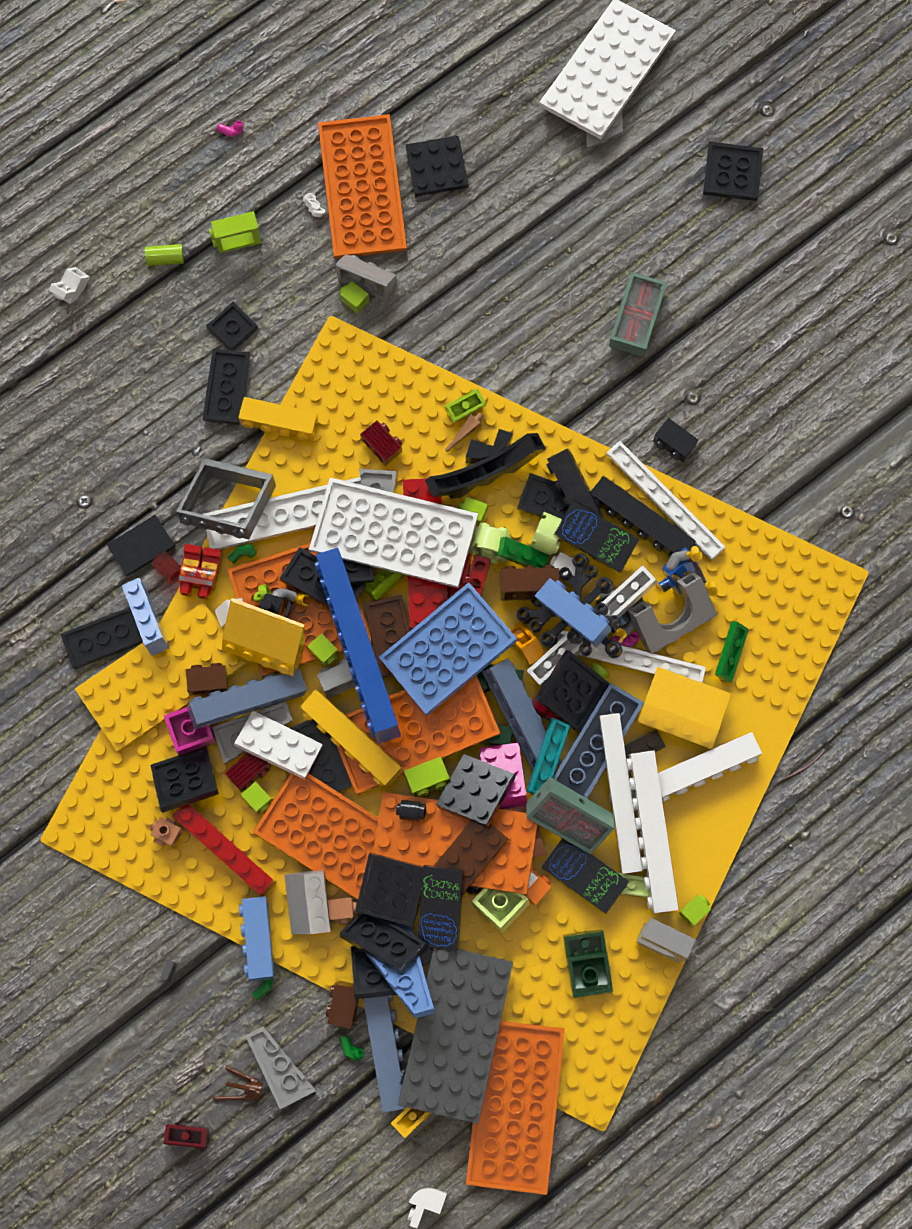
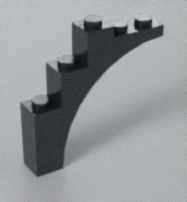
[425,433,546,499]

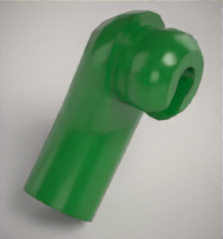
[227,544,256,564]
[252,979,273,1000]
[339,1035,364,1061]

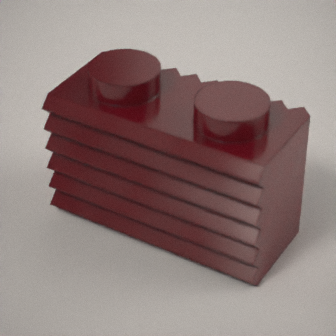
[360,420,403,466]
[225,752,271,793]
[164,1123,209,1149]

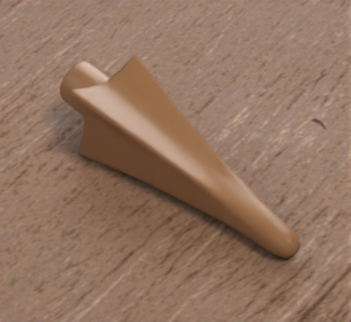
[445,412,484,452]

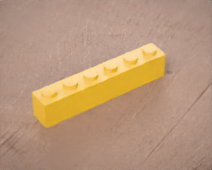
[300,689,404,787]

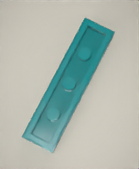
[526,718,570,795]

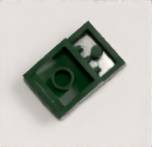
[563,929,613,998]

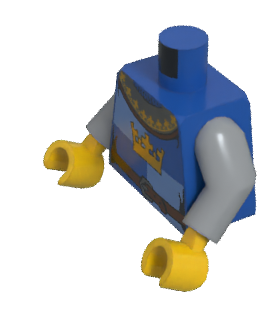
[658,546,718,596]

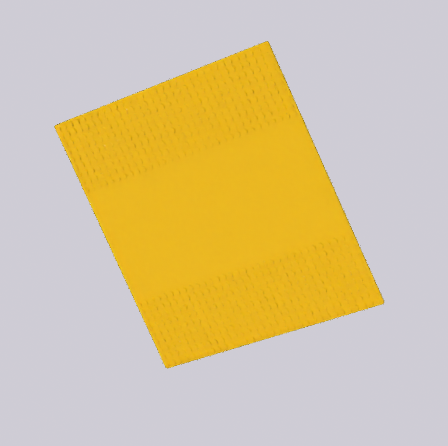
[41,316,868,1131]

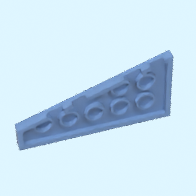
[366,921,435,1018]

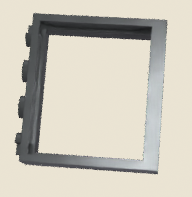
[176,458,276,540]

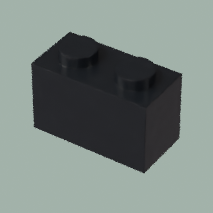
[653,418,698,462]

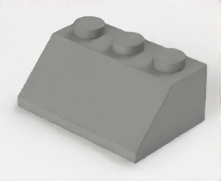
[336,254,397,301]
[317,659,358,698]
[285,869,331,934]

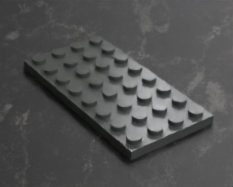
[398,948,513,1124]

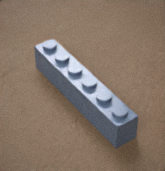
[482,658,562,771]
[187,669,307,730]
[363,995,407,1113]

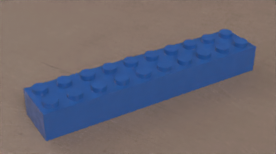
[314,547,401,744]

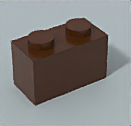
[186,663,228,696]
[326,980,359,1029]

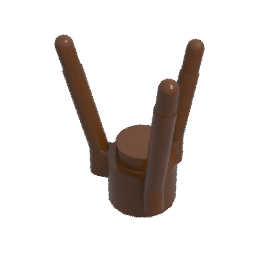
[213,1066,263,1101]

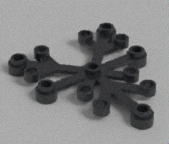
[517,553,623,658]

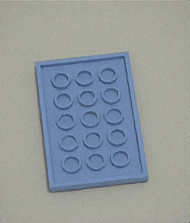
[379,583,518,716]

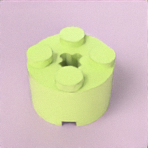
[530,512,562,556]
[469,523,512,564]

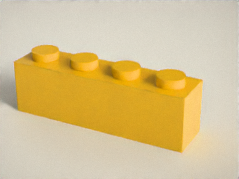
[238,397,318,440]

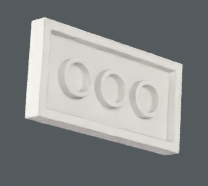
[234,711,323,780]

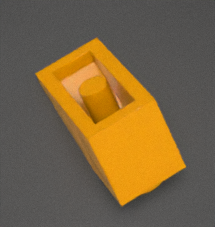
[510,622,545,665]

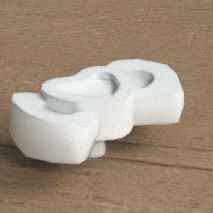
[303,193,325,218]

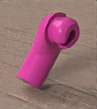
[216,121,244,137]
[611,632,639,648]

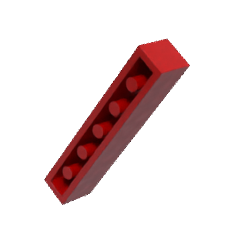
[173,804,276,897]

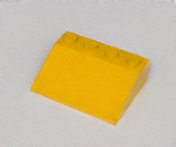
[222,598,305,676]
[638,667,731,749]

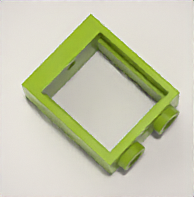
[209,211,262,253]

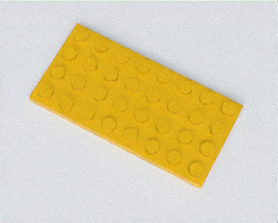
[75,602,247,752]

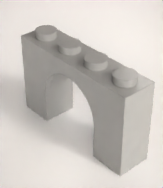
[628,572,717,653]
[636,918,697,964]

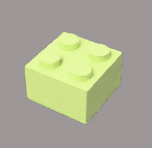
[472,888,530,933]

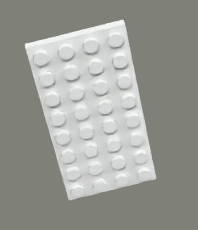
[539,0,676,140]
[309,478,478,588]

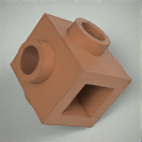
[150,817,183,848]

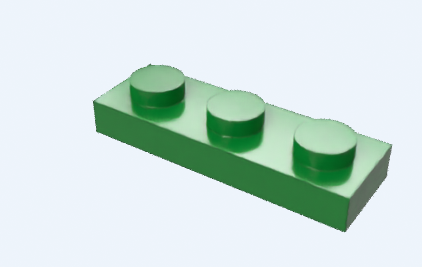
[497,537,549,568]
[715,621,749,683]

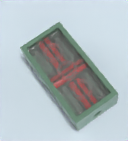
[609,272,667,357]
[526,777,615,854]

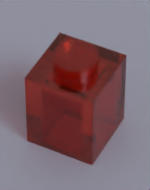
[151,551,181,584]

